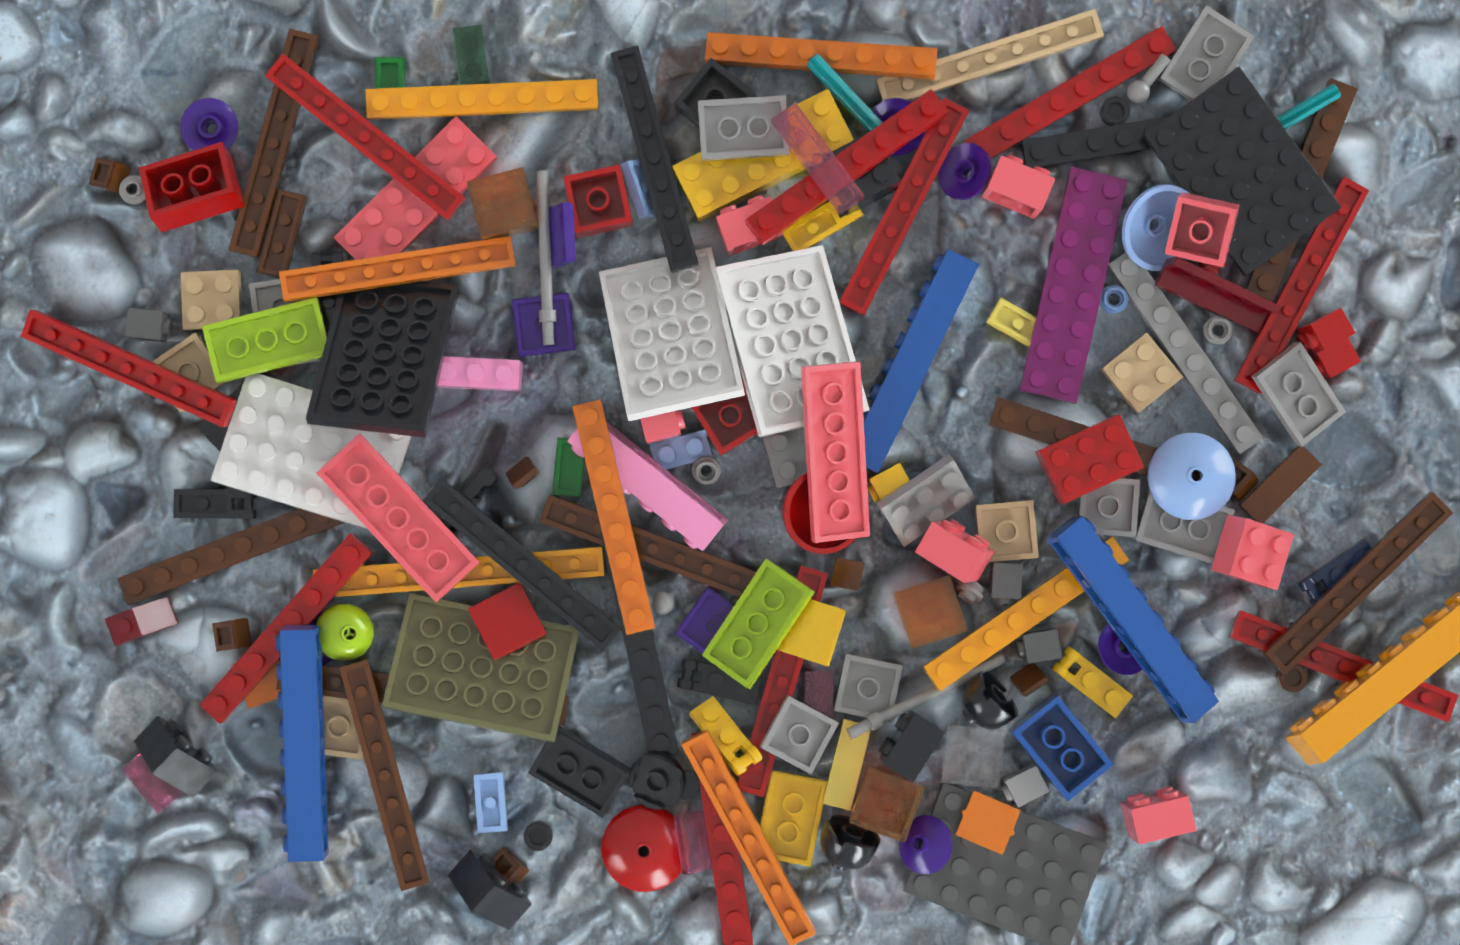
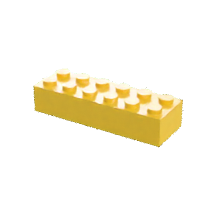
[672,89,854,223]

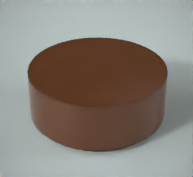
[1276,664,1308,692]

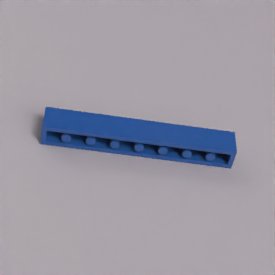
[863,249,979,474]
[1046,516,1219,723]
[275,625,329,862]

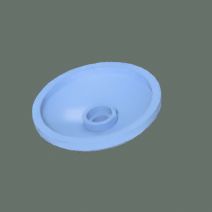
[1122,184,1190,271]
[1147,433,1236,520]

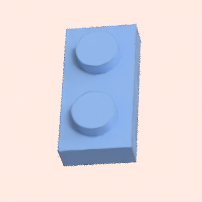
[620,159,655,219]
[649,430,712,470]
[473,771,508,833]

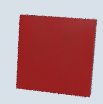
[468,582,547,662]

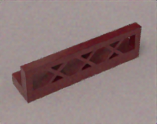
[1154,257,1279,334]

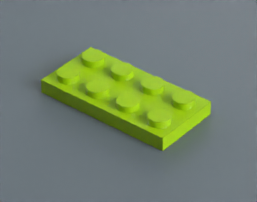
[202,297,327,384]
[702,559,815,689]

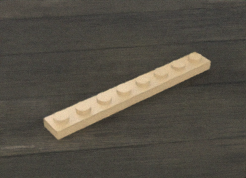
[875,9,1104,101]

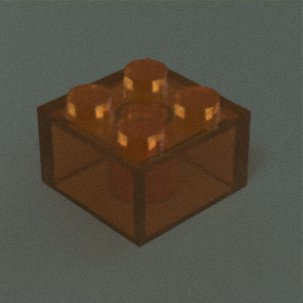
[466,167,539,240]
[892,574,968,649]
[848,764,925,843]

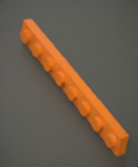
[705,32,938,80]
[279,236,516,302]
[572,399,656,635]
[681,729,816,945]

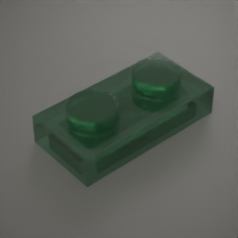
[453,25,490,85]

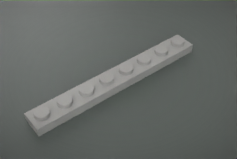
[1108,252,1263,455]

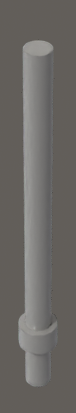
[536,170,557,345]
[846,653,1006,739]

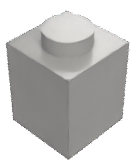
[1001,763,1049,808]

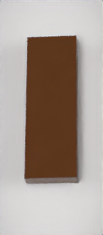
[256,189,308,278]
[1238,446,1322,523]

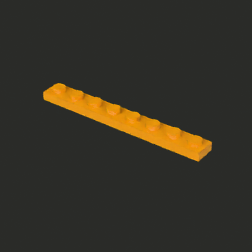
[365,79,598,120]
[922,536,1129,691]

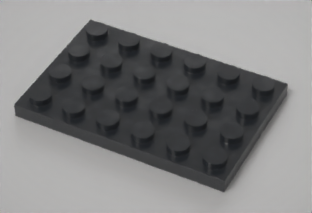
[1143,66,1342,277]
[306,281,459,438]

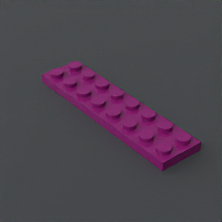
[1019,167,1128,404]

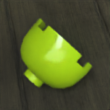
[316,603,374,661]

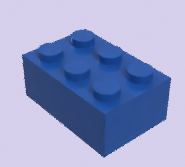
[1008,693,1114,801]

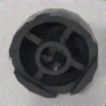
[962,671,1018,730]
[820,815,880,870]

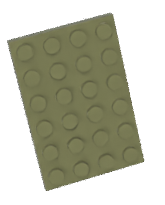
[382,593,580,743]

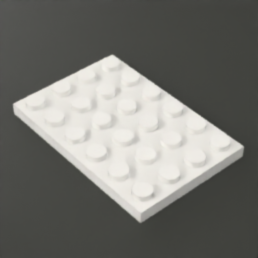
[713,245,870,437]
[599,247,745,421]
[211,374,412,529]

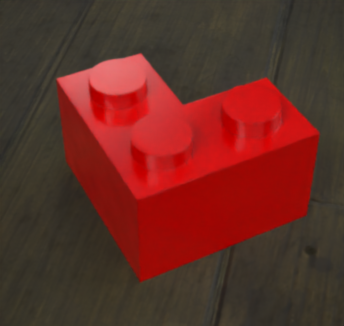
[1295,308,1361,380]

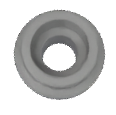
[119,176,146,205]
[1203,316,1233,345]
[692,456,721,485]
[956,581,984,604]

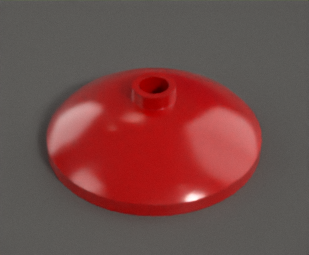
[782,472,856,554]
[601,804,688,892]

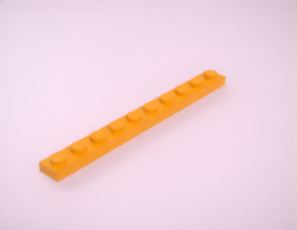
[313,546,605,597]

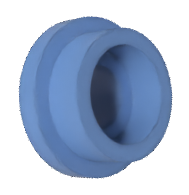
[1100,285,1128,314]

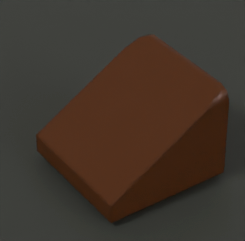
[89,157,131,194]
[506,457,540,490]
[1232,458,1259,502]
[830,557,865,591]
[212,618,252,652]
[1010,663,1048,697]
[493,847,529,882]

